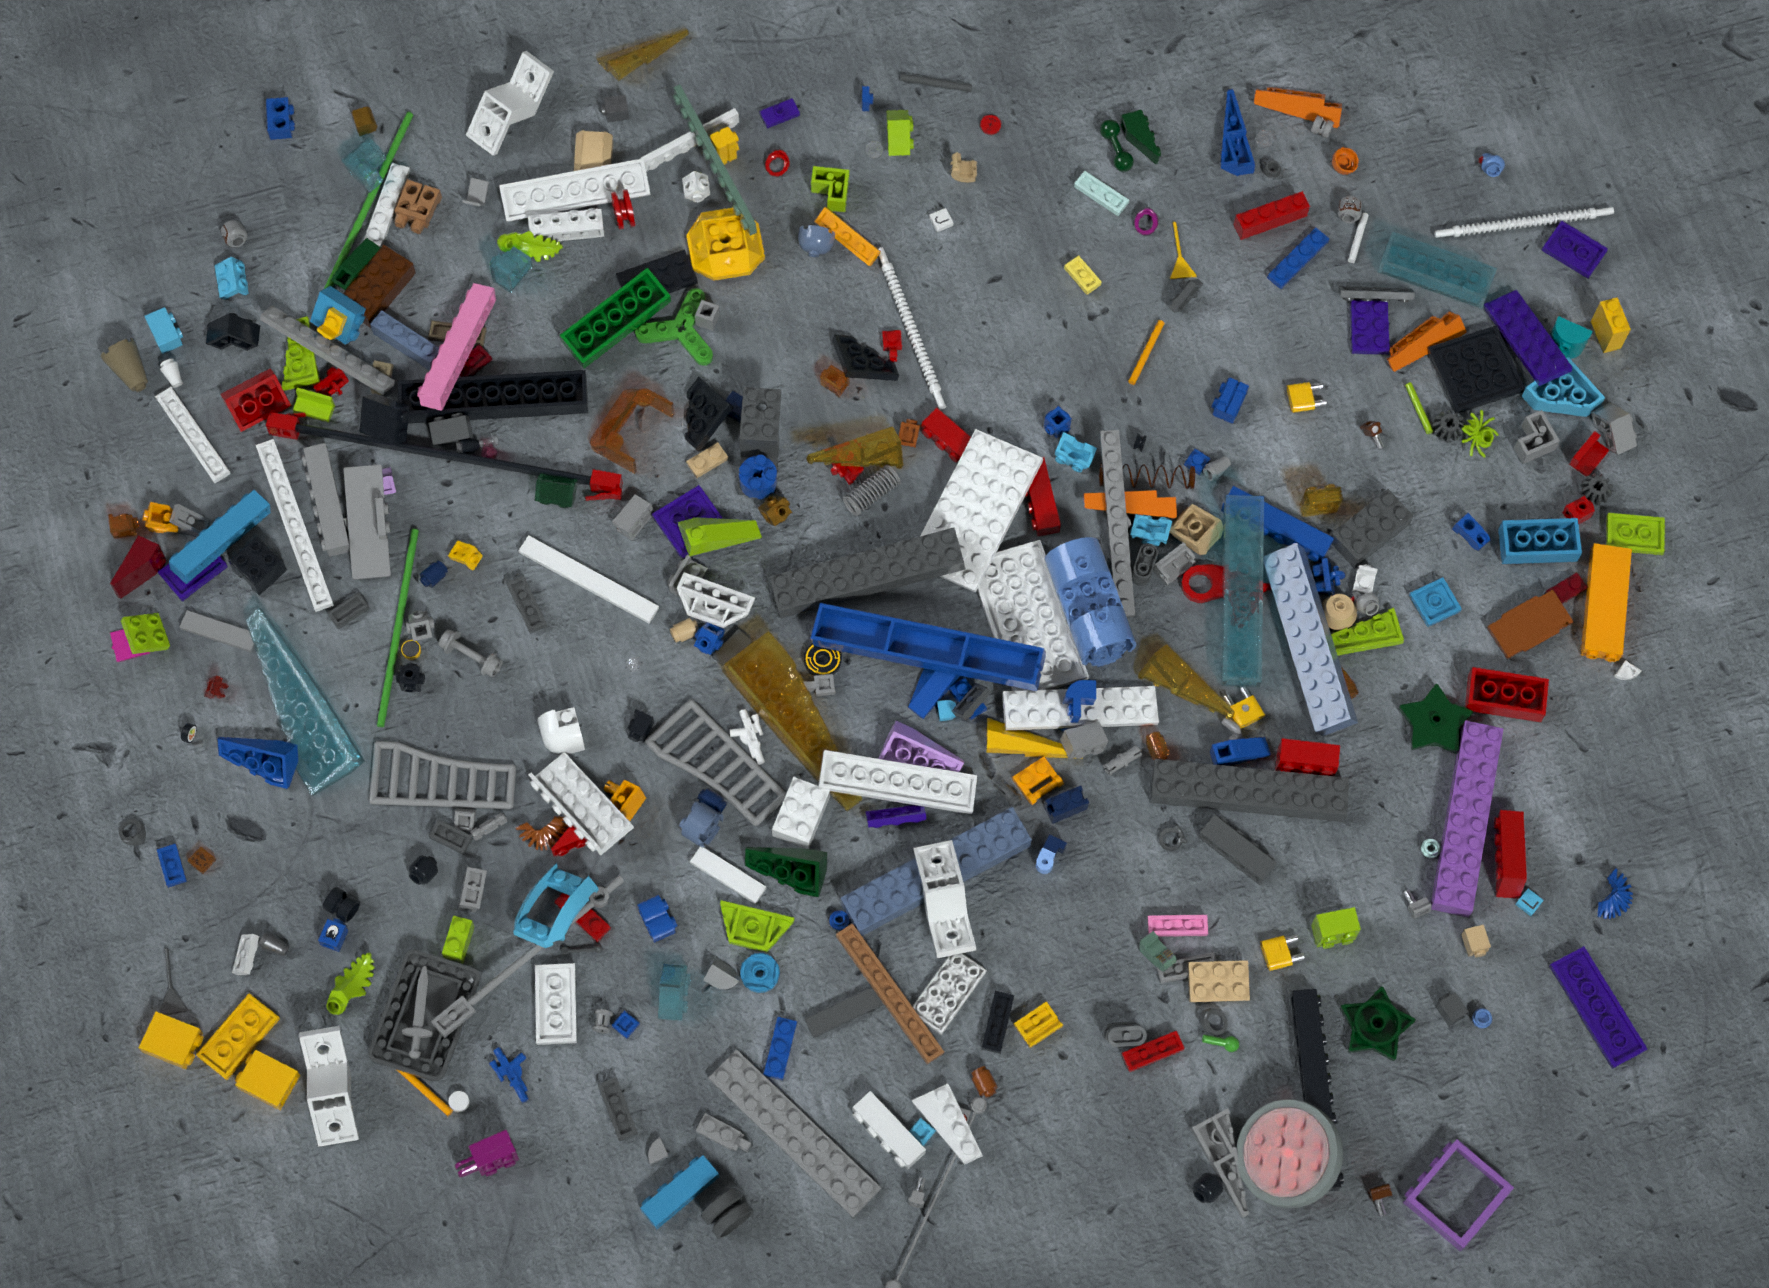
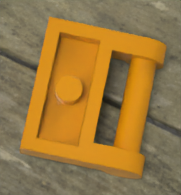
[1012,757,1064,805]

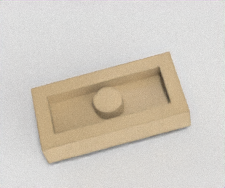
[686,443,728,478]

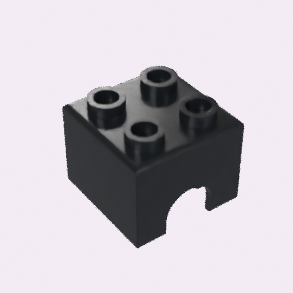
[229,536,287,596]

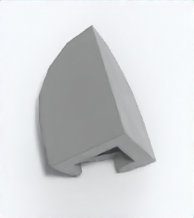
[703,958,740,989]

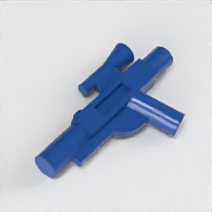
[489,1047,529,1103]

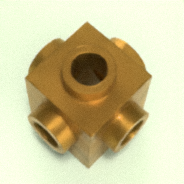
[758,494,792,526]

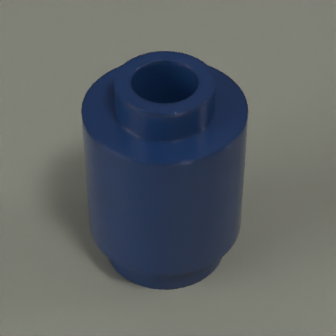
[419,560,448,588]
[697,788,727,813]

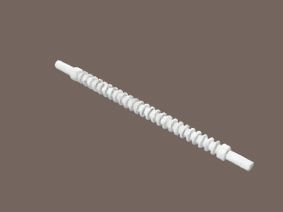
[1434,207,1614,238]
[878,247,946,410]

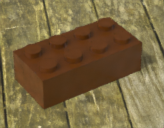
[343,245,416,328]

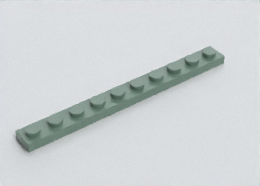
[673,85,757,236]

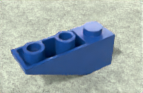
[1210,737,1271,766]

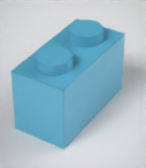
[144,307,183,354]

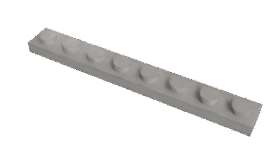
[260,305,395,395]

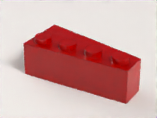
[1494,810,1527,899]

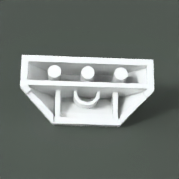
[677,572,755,628]

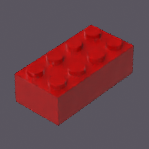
[1465,667,1549,722]

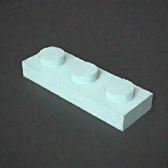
[1074,171,1129,216]

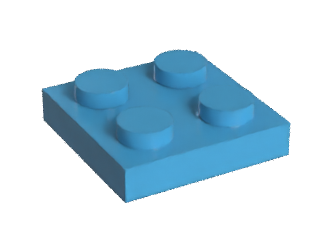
[1409,577,1462,627]

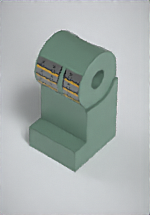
[1140,931,1177,971]

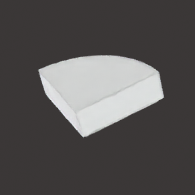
[1614,660,1642,680]

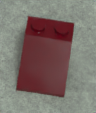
[110,535,166,599]

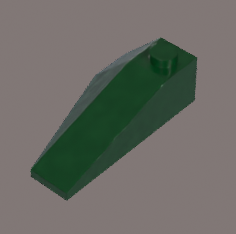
[745,847,827,897]

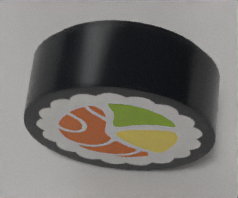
[181,723,197,743]

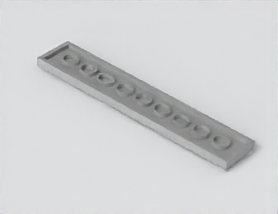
[708,1049,881,1218]

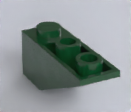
[1120,109,1161,165]
[331,238,381,290]

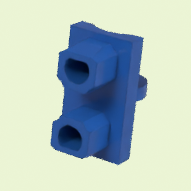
[1313,558,1345,596]

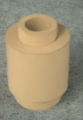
[669,618,699,643]

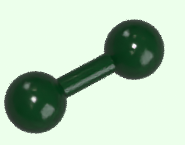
[1100,119,1134,172]

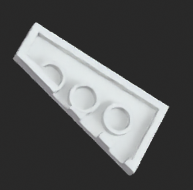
[912,1083,983,1165]

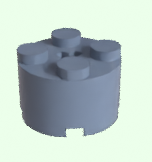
[679,801,724,848]

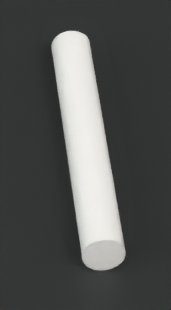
[1348,213,1369,263]

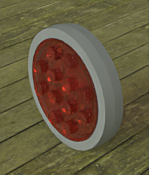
[1236,1100,1343,1208]

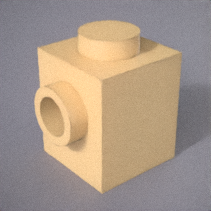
[1461,925,1491,958]

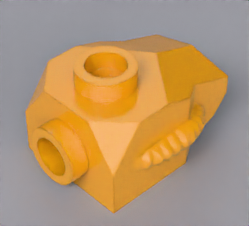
[142,502,178,533]

